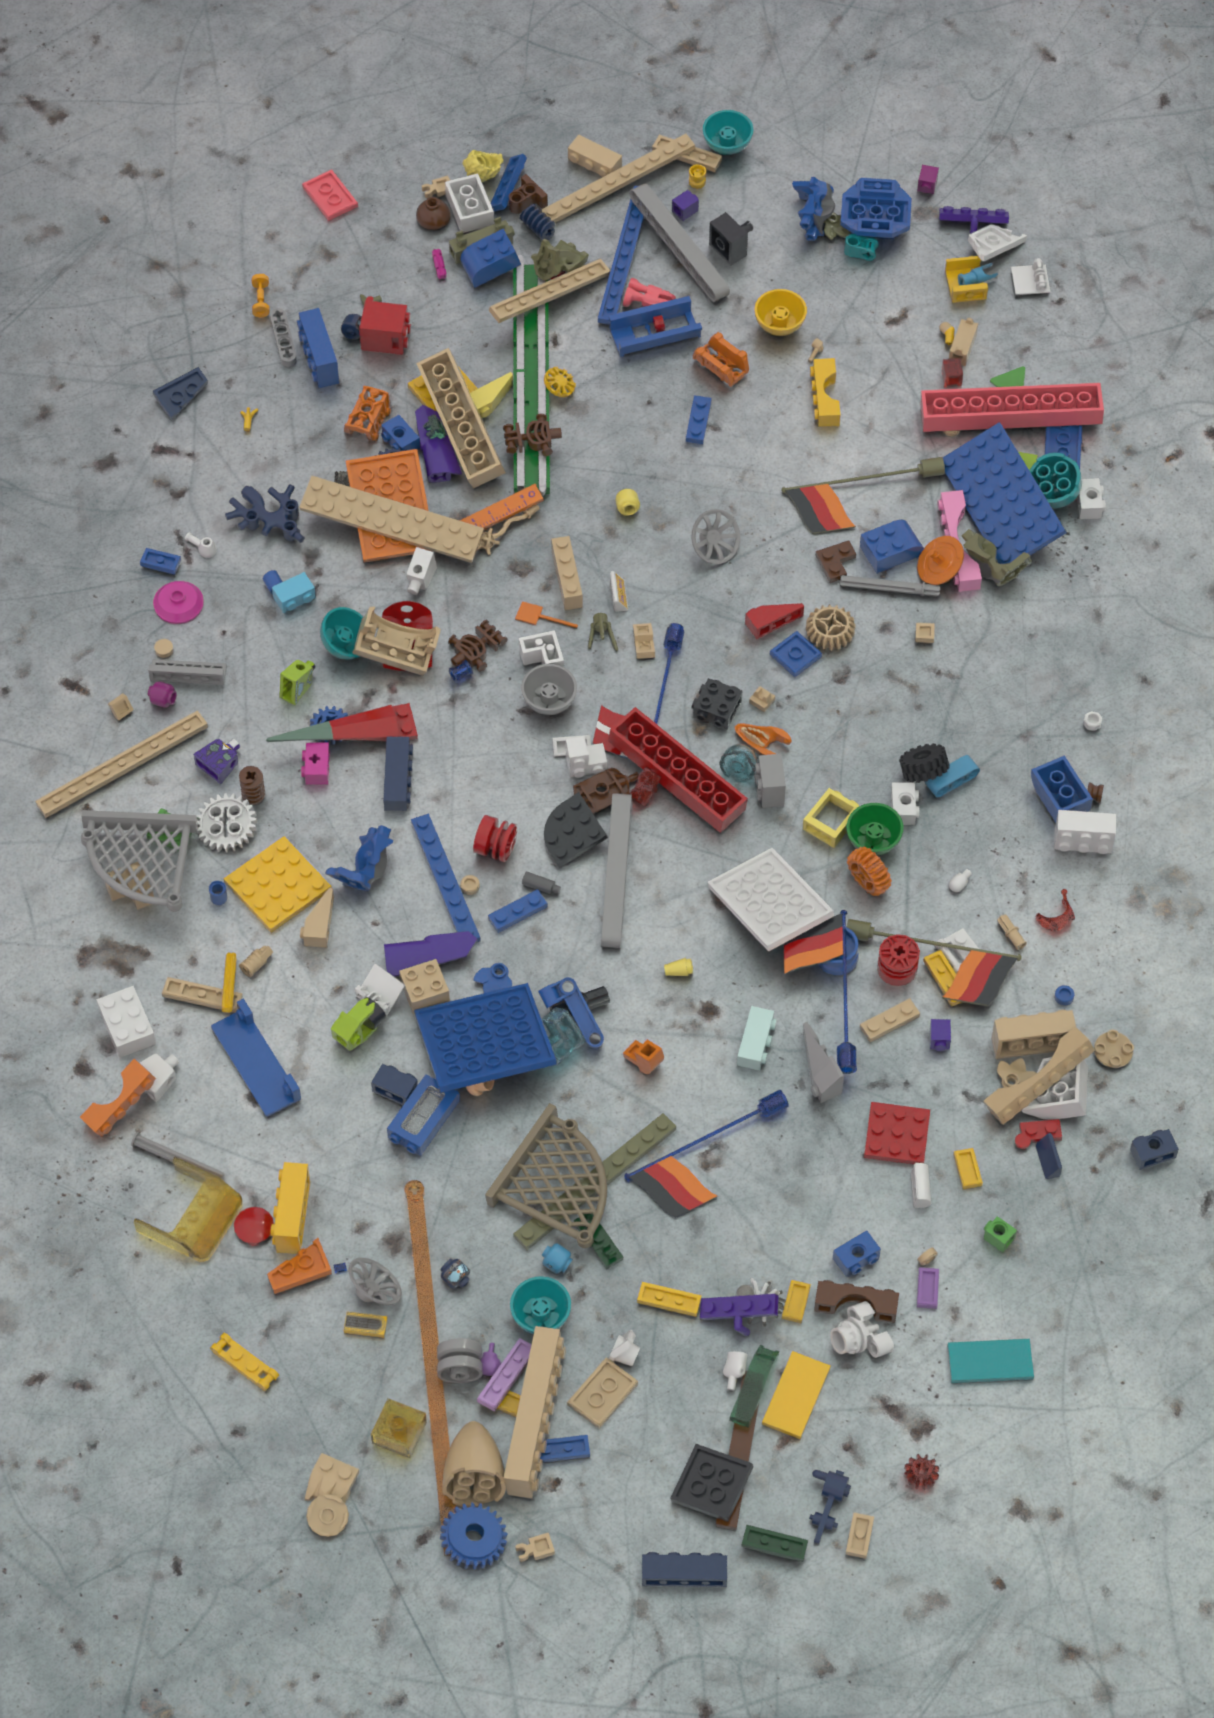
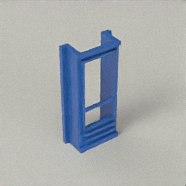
[609,296,702,357]

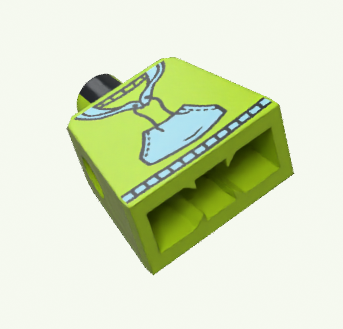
[279,660,316,705]

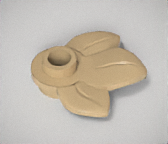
[997,1058,1037,1088]

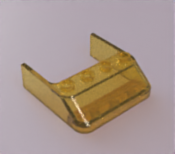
[134,1156,243,1262]

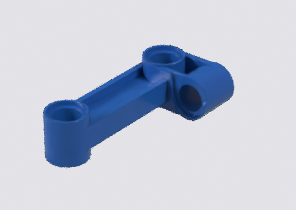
[538,977,604,1049]

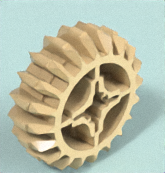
[805,604,856,651]

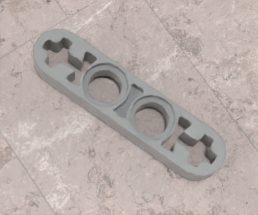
[270,308,296,367]

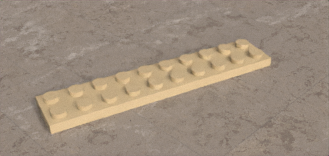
[299,475,484,563]

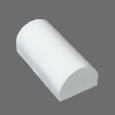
[911,1163,931,1208]

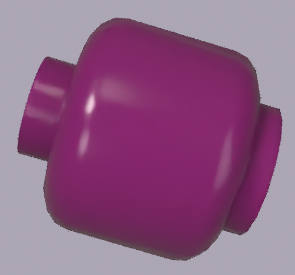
[147,681,177,708]

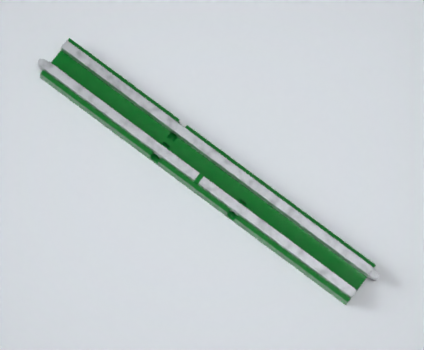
[513,255,550,496]

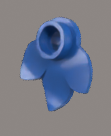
[474,963,512,993]

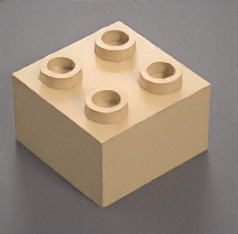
[399,959,450,1014]

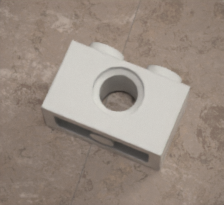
[1077,478,1106,519]
[891,783,919,825]

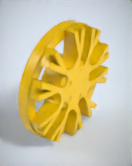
[544,366,576,398]

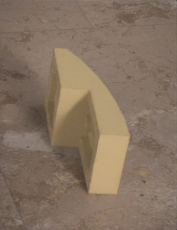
[633,623,655,659]

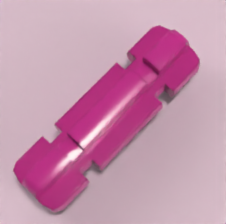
[432,249,447,279]

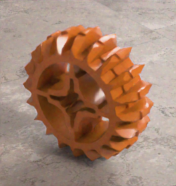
[847,847,892,896]

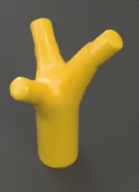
[240,407,259,431]

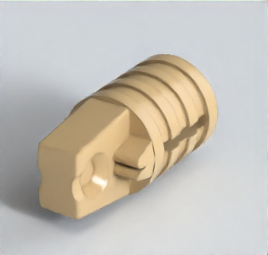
[239,946,273,977]

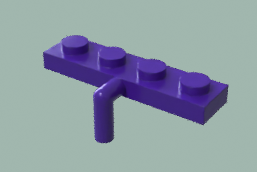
[939,206,1009,234]
[700,1294,779,1336]

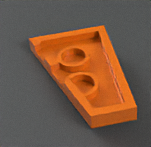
[267,1238,332,1294]

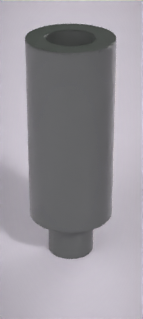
[522,871,561,894]

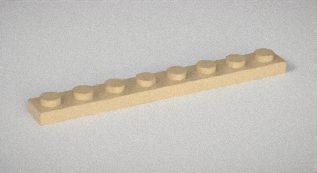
[489,258,610,323]

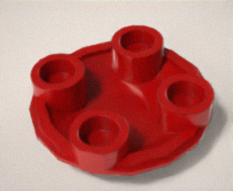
[234,1207,274,1246]

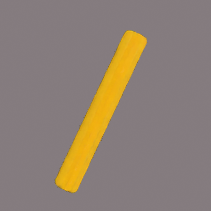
[222,952,237,1013]

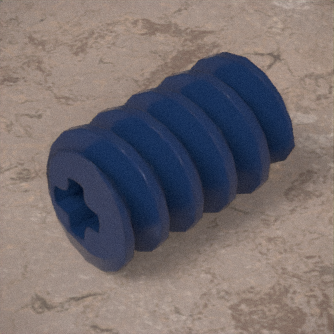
[519,204,556,240]

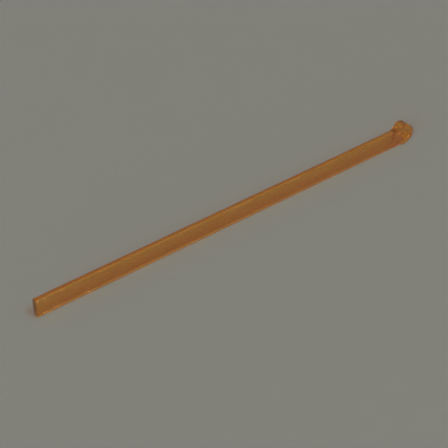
[404,1180,456,1556]

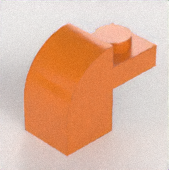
[623,1039,664,1074]

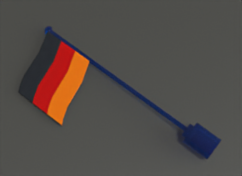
[784,910,857,1074]
[624,1089,789,1219]

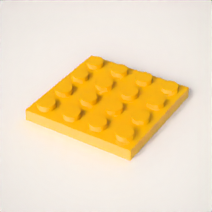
[223,836,332,933]

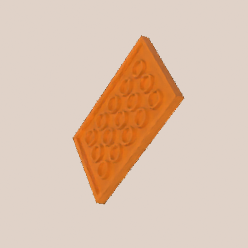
[346,449,431,563]

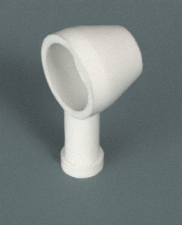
[185,532,217,558]

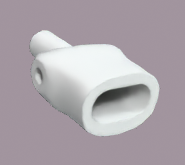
[723,1351,748,1391]

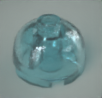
[719,744,758,782]

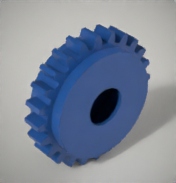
[440,1502,508,1570]

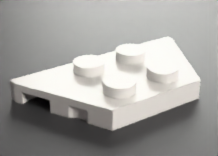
[968,224,1027,262]

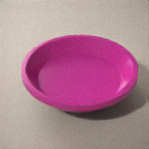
[153,581,204,624]

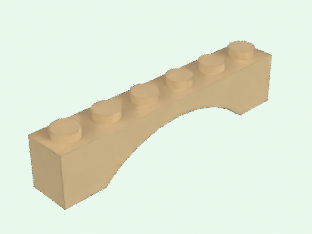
[984,1026,1095,1125]

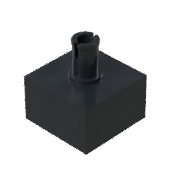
[709,212,753,266]

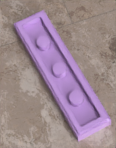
[477,1338,532,1412]

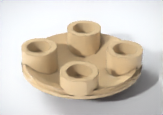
[1094,1029,1134,1068]

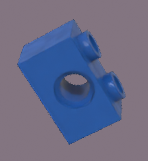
[381,415,420,451]
[832,1230,881,1277]

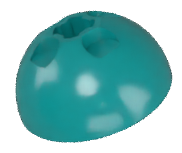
[703,110,754,155]
[320,607,363,660]
[510,1276,571,1334]

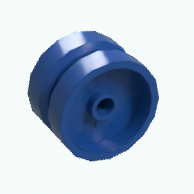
[818,926,859,976]

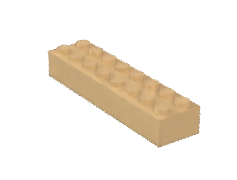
[416,348,506,489]
[503,1326,566,1498]

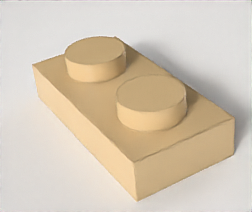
[845,1512,874,1559]

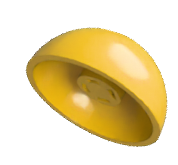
[754,289,807,336]

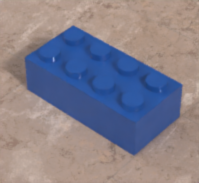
[297,308,339,388]

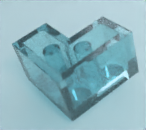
[541,1007,586,1065]

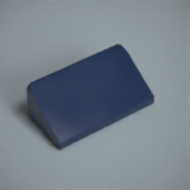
[1036,1133,1062,1179]

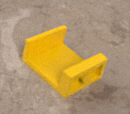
[945,256,988,303]

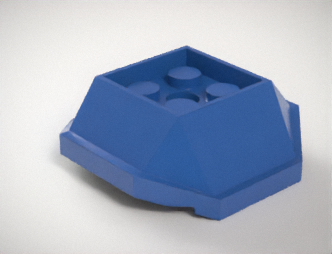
[840,178,912,239]

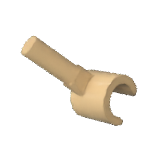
[808,338,824,363]

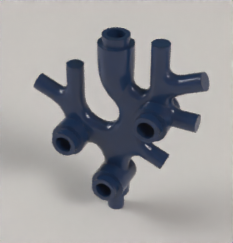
[225,484,305,543]

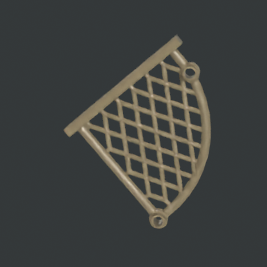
[485,1103,607,1249]

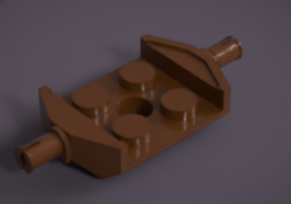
[573,767,640,815]

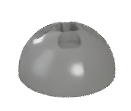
[521,664,577,715]

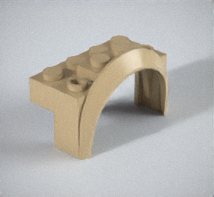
[353,606,441,676]

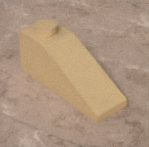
[300,888,334,948]

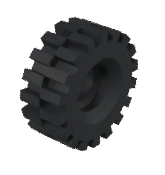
[899,743,950,783]

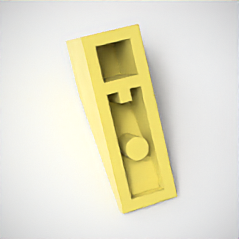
[470,372,513,418]

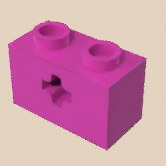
[301,743,330,785]

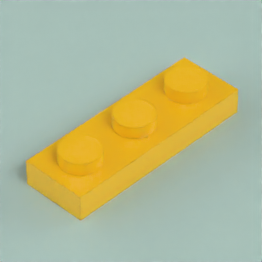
[923,950,961,1007]
[637,1282,702,1317]

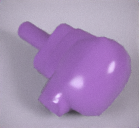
[481,1342,501,1376]

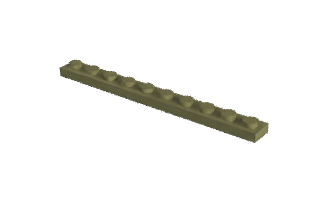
[513,1113,677,1250]

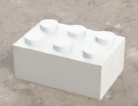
[445,174,494,233]
[1054,810,1116,854]
[96,986,156,1058]

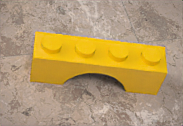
[810,358,841,427]

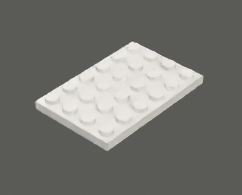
[707,848,834,952]

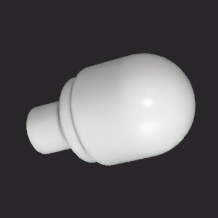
[949,869,972,892]

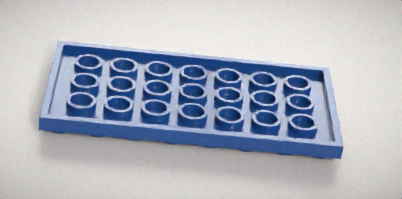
[943,422,1067,564]

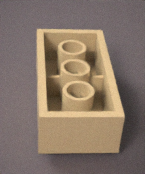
[991,1010,1076,1059]

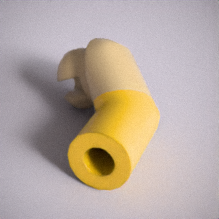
[939,322,955,345]

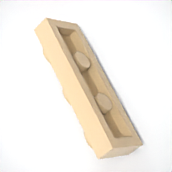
[860,998,920,1042]

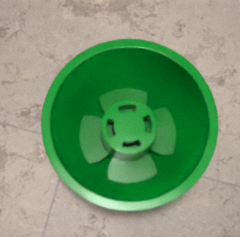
[846,803,904,856]

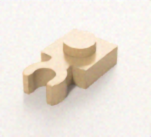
[422,176,450,198]
[515,1532,555,1562]

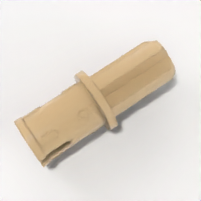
[997,914,1027,950]

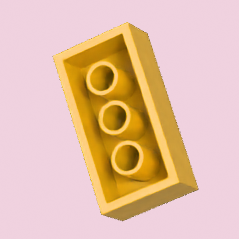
[271,1162,311,1254]

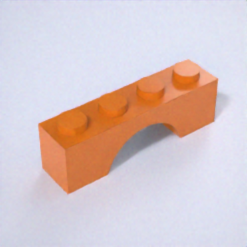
[80,1059,156,1137]

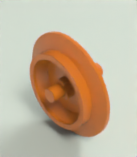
[917,536,964,585]

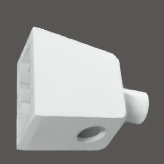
[407,547,437,595]
[140,1054,179,1102]

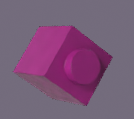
[917,164,939,194]

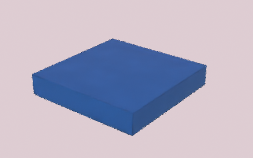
[770,631,822,677]

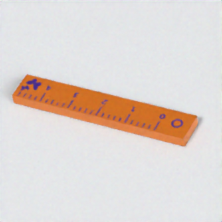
[459,484,544,530]

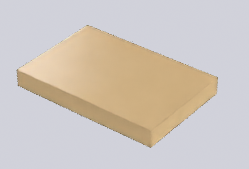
[567,1357,638,1429]

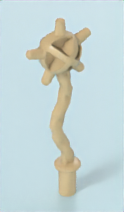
[477,504,540,555]

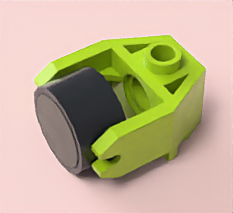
[330,997,386,1051]

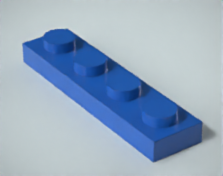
[490,154,527,212]

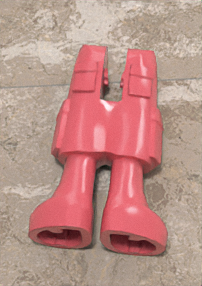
[622,278,676,307]

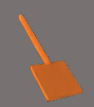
[515,601,578,628]

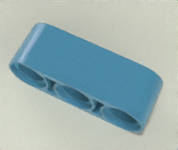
[925,755,980,797]

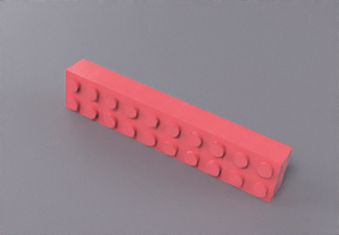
[920,383,1104,432]

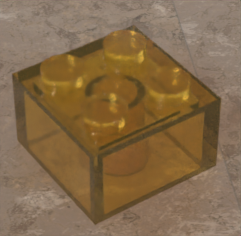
[371,1398,427,1458]

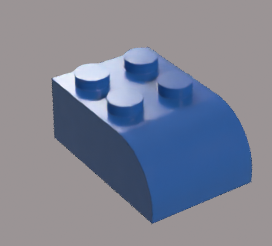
[460,229,521,288]
[860,519,924,574]
[1031,755,1093,822]

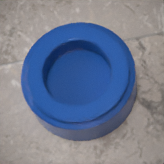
[1054,985,1075,1006]

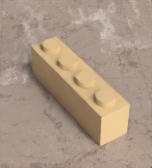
[551,536,583,610]

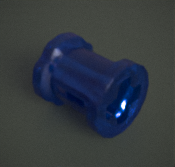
[449,660,473,683]

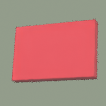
[302,169,358,221]

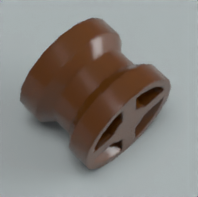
[1087,782,1104,803]

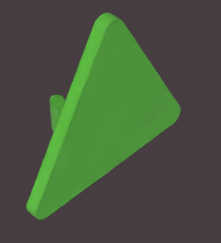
[990,366,1026,387]

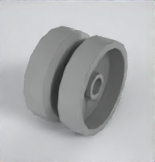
[437,1338,483,1383]

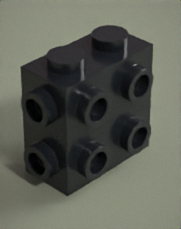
[691,678,743,729]

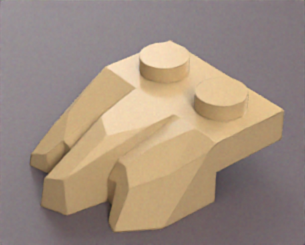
[305,1453,359,1503]

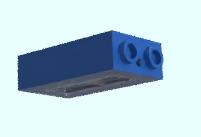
[387,1074,460,1156]

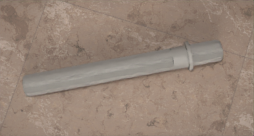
[840,575,940,597]

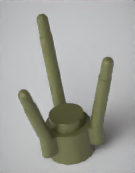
[588,613,618,651]

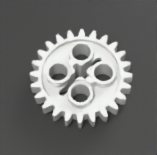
[197,793,258,853]

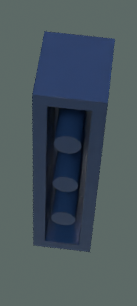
[383,736,413,811]
[642,1552,727,1587]

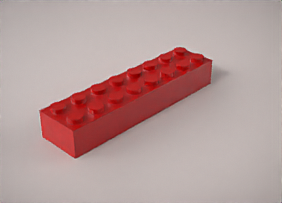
[608,707,748,833]

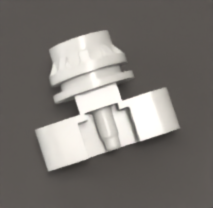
[830,1301,894,1358]

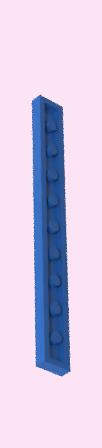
[598,186,644,325]

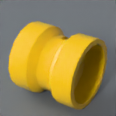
[689,164,706,189]

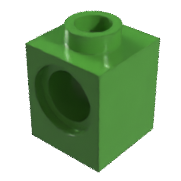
[983,1216,1017,1252]

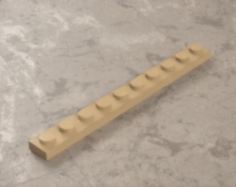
[541,134,695,223]
[35,710,208,818]

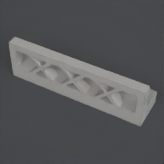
[148,659,227,685]

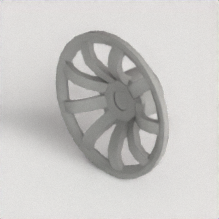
[691,509,740,564]
[348,1258,402,1306]

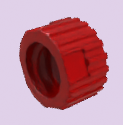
[653,315,665,332]

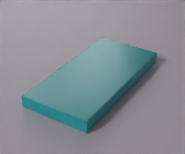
[947,1338,1034,1383]

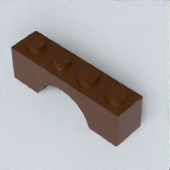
[814,1280,899,1323]

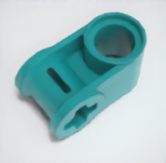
[844,234,879,261]

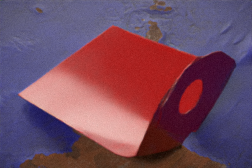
[382,601,433,671]

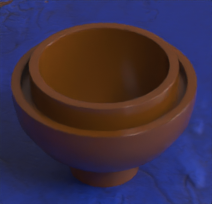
[416,197,451,229]

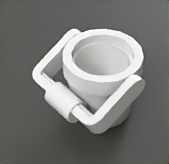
[608,1330,640,1366]

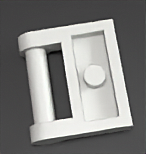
[934,928,979,974]

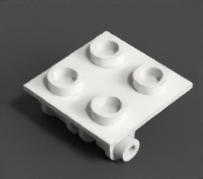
[1011,258,1050,295]
[354,963,405,1017]

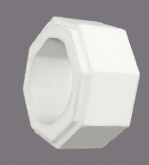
[1083,711,1102,731]

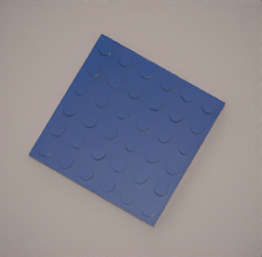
[414,983,557,1093]

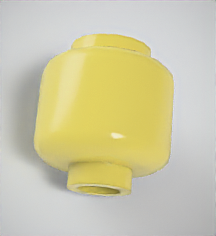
[615,489,640,516]

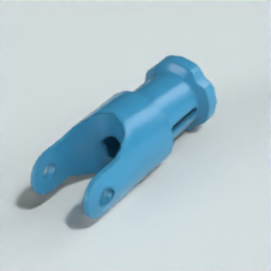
[957,263,998,286]

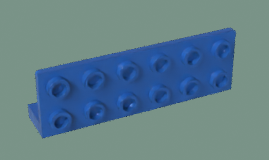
[211,998,301,1117]

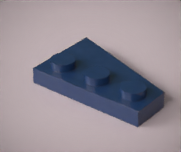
[153,367,208,421]

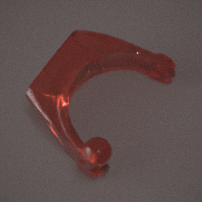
[1035,889,1075,931]

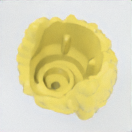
[462,150,503,182]

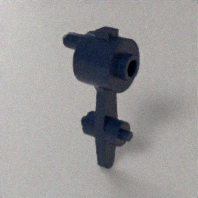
[809,1470,851,1544]

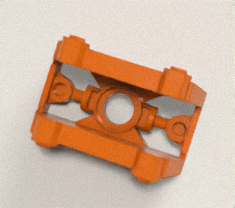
[692,332,749,387]
[344,386,391,441]

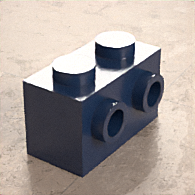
[371,1063,418,1105]

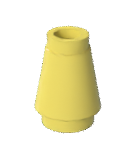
[664,957,693,976]

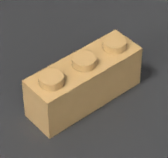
[568,135,622,177]

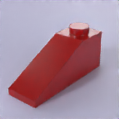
[745,603,804,640]

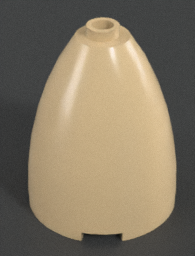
[442,1421,506,1508]

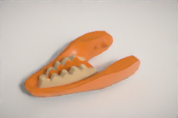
[735,723,792,755]

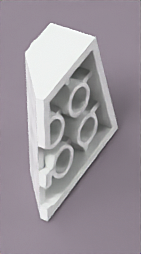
[1021,1057,1088,1120]

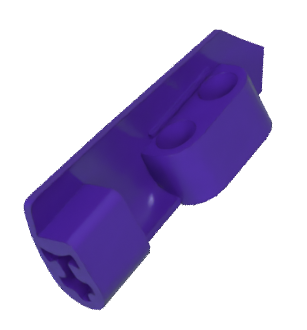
[415,405,462,483]
[384,931,477,977]

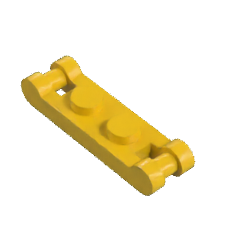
[210,1332,280,1391]

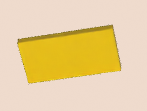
[762,1351,831,1439]

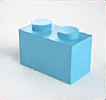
[272,572,316,613]

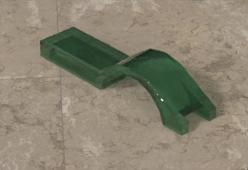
[729,1345,780,1428]

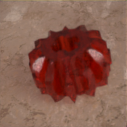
[904,1453,939,1490]

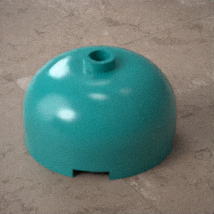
[1029,453,1082,509]

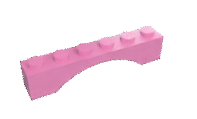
[937,490,982,592]

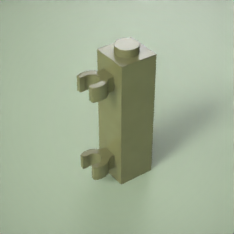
[449,217,515,264]

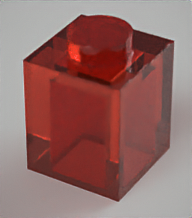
[941,358,963,387]

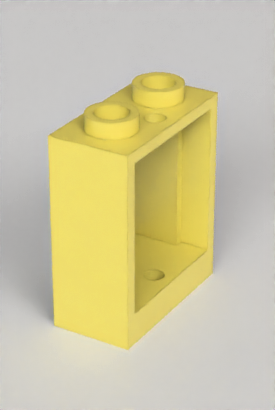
[803,788,859,848]

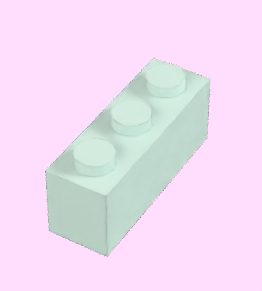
[737,1006,777,1071]

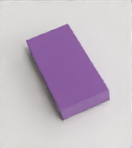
[917,1267,939,1309]

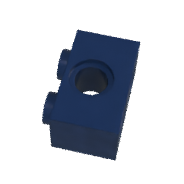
[1130,1129,1179,1170]

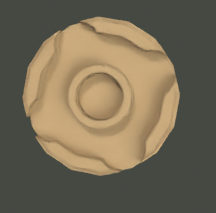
[306,1494,349,1537]

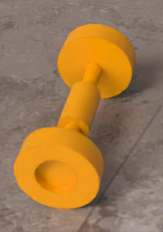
[251,273,270,318]

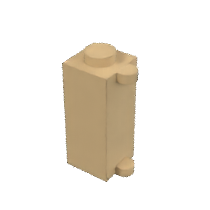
[948,318,978,366]

